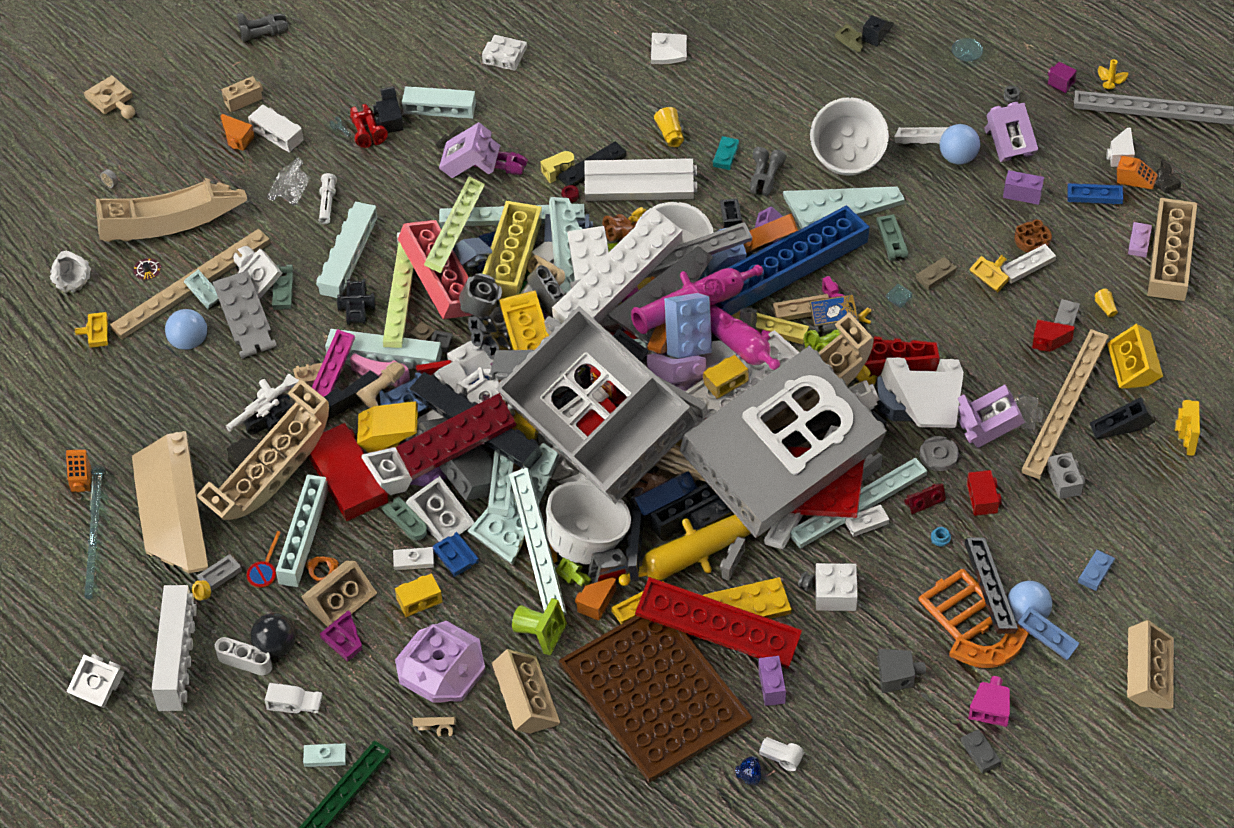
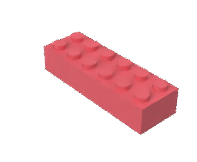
[398,220,472,319]

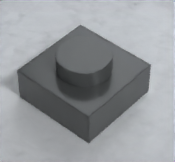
[431,330,453,353]

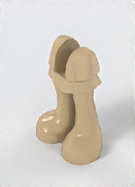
[356,362,405,408]

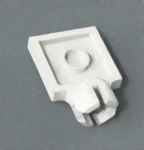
[233,246,283,299]

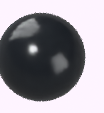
[250,613,296,659]

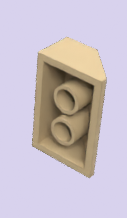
[301,561,377,626]

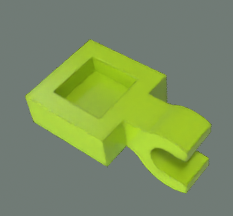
[556,557,592,586]

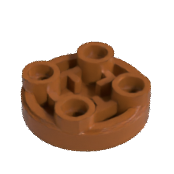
[1014,219,1052,253]

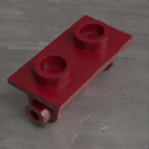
[904,483,946,514]

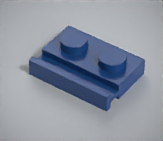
[433,532,479,577]

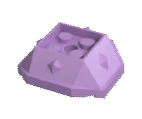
[395,621,485,703]

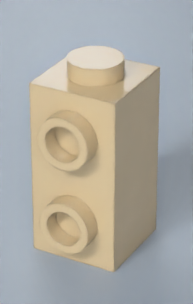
[221,76,263,112]

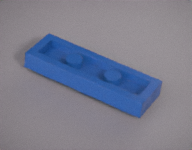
[1067,183,1123,204]

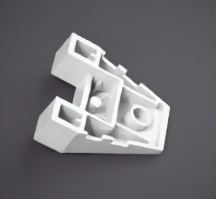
[881,358,964,428]

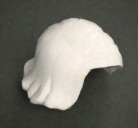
[50,251,91,293]

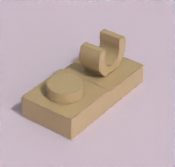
[293,363,322,385]
[413,717,456,736]

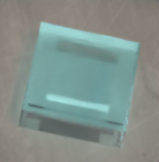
[886,284,913,308]

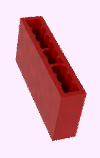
[308,423,388,521]

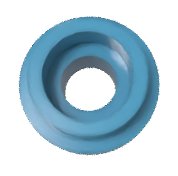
[931,527,951,546]

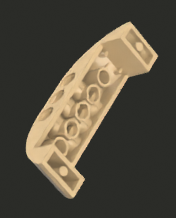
[764,312,874,432]
[196,379,329,520]

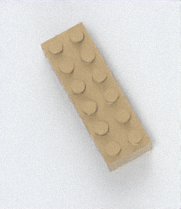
[1147,198,1197,301]

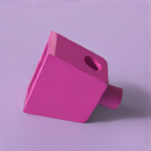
[968,676,1010,727]

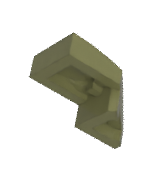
[834,24,863,52]

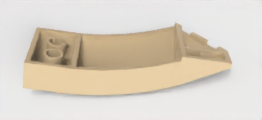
[96,178,247,242]
[132,431,208,573]

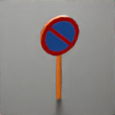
[246,531,280,588]

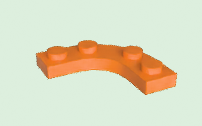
[949,623,1030,668]

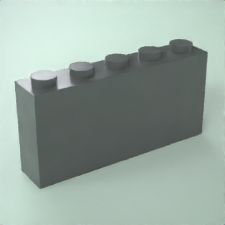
[414,418,493,501]

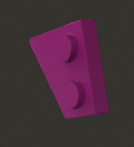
[320,610,362,662]

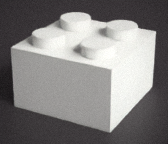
[815,563,857,611]

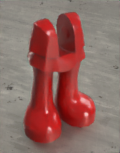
[350,104,388,148]

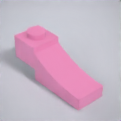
[350,353,410,387]

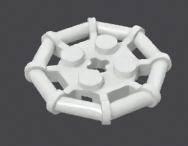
[456,367,516,416]

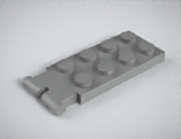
[213,270,277,359]

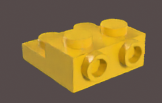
[1175,400,1200,456]

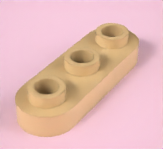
[527,255,565,286]

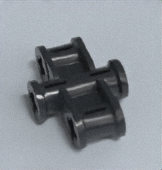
[337,279,376,325]
[468,316,513,360]
[240,394,293,435]

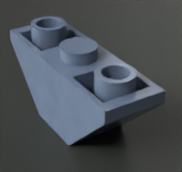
[454,238,492,273]
[876,376,913,421]

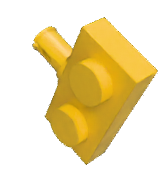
[969,255,1010,293]
[75,312,108,348]

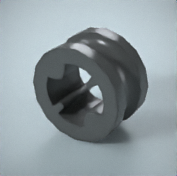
[1003,86,1020,103]
[798,571,815,591]

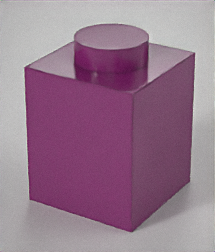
[1048,62,1077,93]

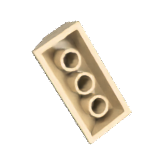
[1127,620,1174,709]
[492,649,560,733]

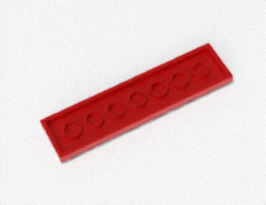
[635,577,802,669]

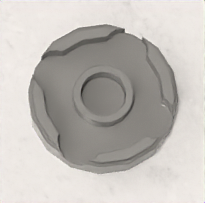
[920,436,959,471]

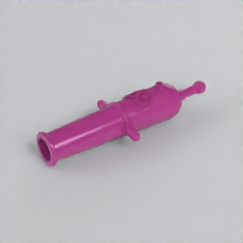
[631,265,764,334]
[710,305,780,370]

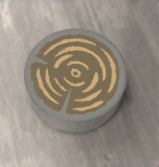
[100,169,118,188]

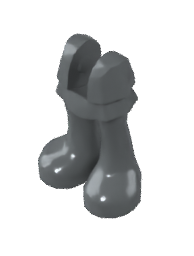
[237,13,288,42]
[750,147,786,196]

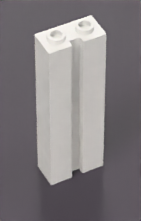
[585,159,697,201]

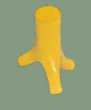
[858,307,872,324]

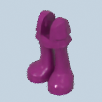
[474,151,528,175]

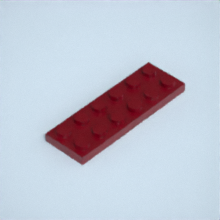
[396,393,517,480]

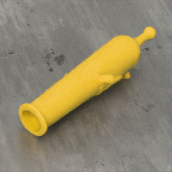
[619,515,752,586]

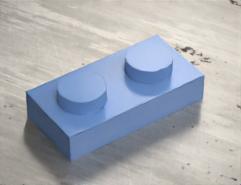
[1078,550,1115,591]

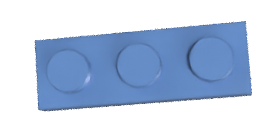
[1017,607,1079,660]

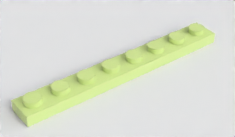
[424,177,485,273]
[383,242,414,348]

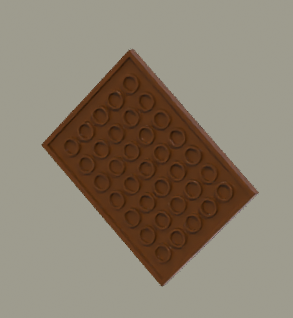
[558,616,753,783]

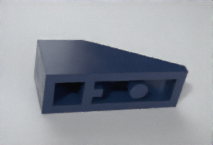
[635,471,697,516]

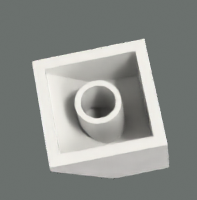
[362,447,412,495]

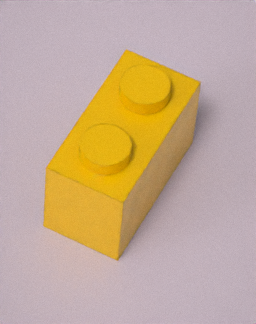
[703,354,749,399]
[395,573,442,617]

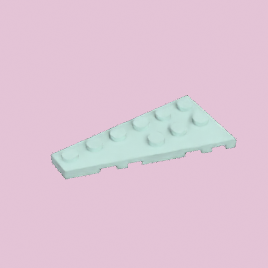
[783,186,905,229]
[549,197,582,294]
[468,443,559,565]

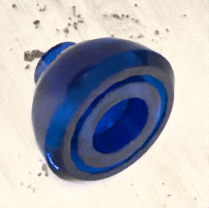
[735,755,761,785]

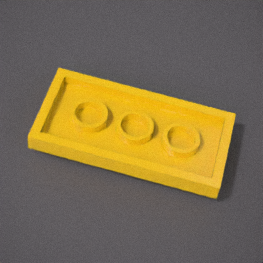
[703,577,791,619]

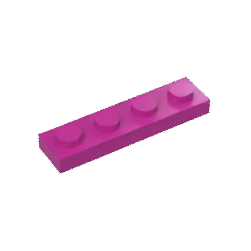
[312,329,356,397]

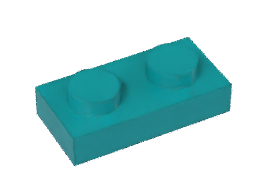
[713,136,739,170]

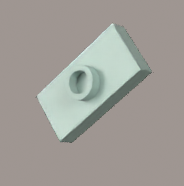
[184,269,219,309]
[303,743,346,767]

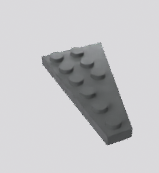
[606,246,713,345]

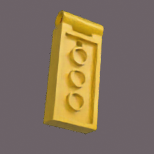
[499,290,549,350]

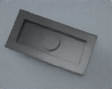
[961,729,1001,774]

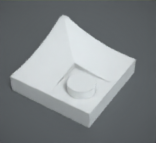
[651,33,687,64]

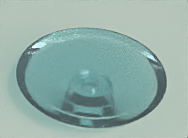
[952,38,983,61]

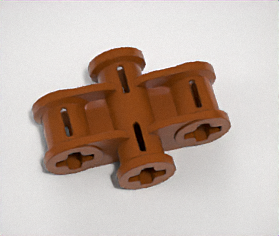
[602,214,637,241]

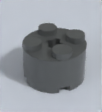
[459,273,502,318]

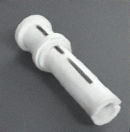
[318,173,337,224]

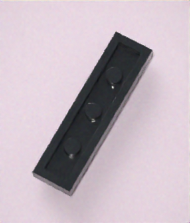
[559,141,627,186]

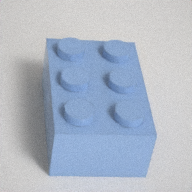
[664,293,712,358]

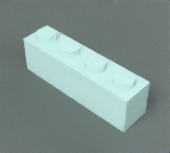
[402,86,476,119]

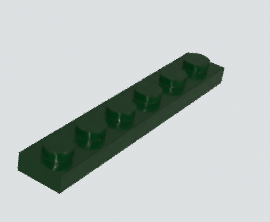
[299,740,391,828]

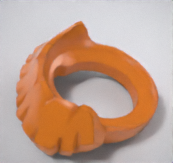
[305,557,339,581]

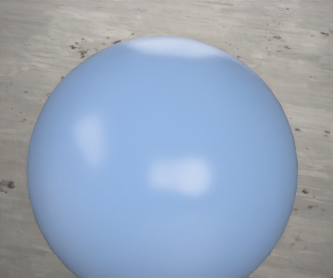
[940,124,980,165]
[165,309,207,349]
[1007,581,1052,622]

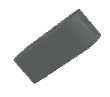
[527,265,565,318]

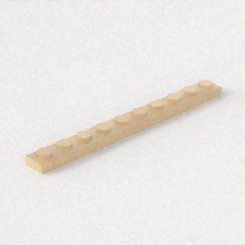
[110,229,270,340]
[1021,329,1109,480]

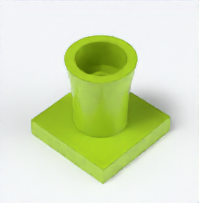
[512,598,567,655]

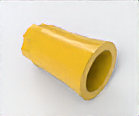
[654,107,684,148]

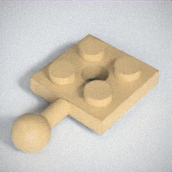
[84,75,135,119]

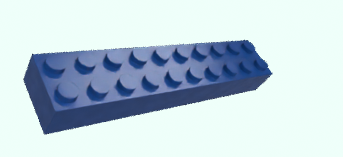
[714,205,870,315]

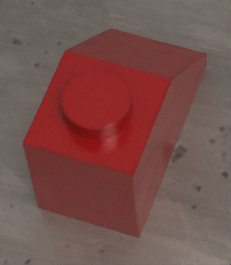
[1032,319,1075,352]

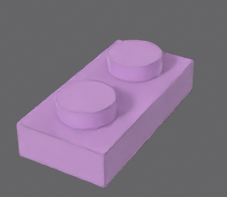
[1128,222,1152,257]

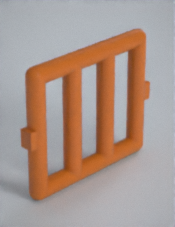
[918,569,993,641]

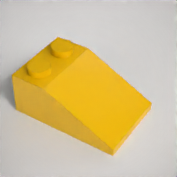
[357,401,418,453]

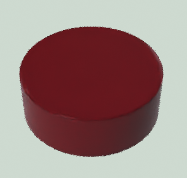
[561,185,579,203]

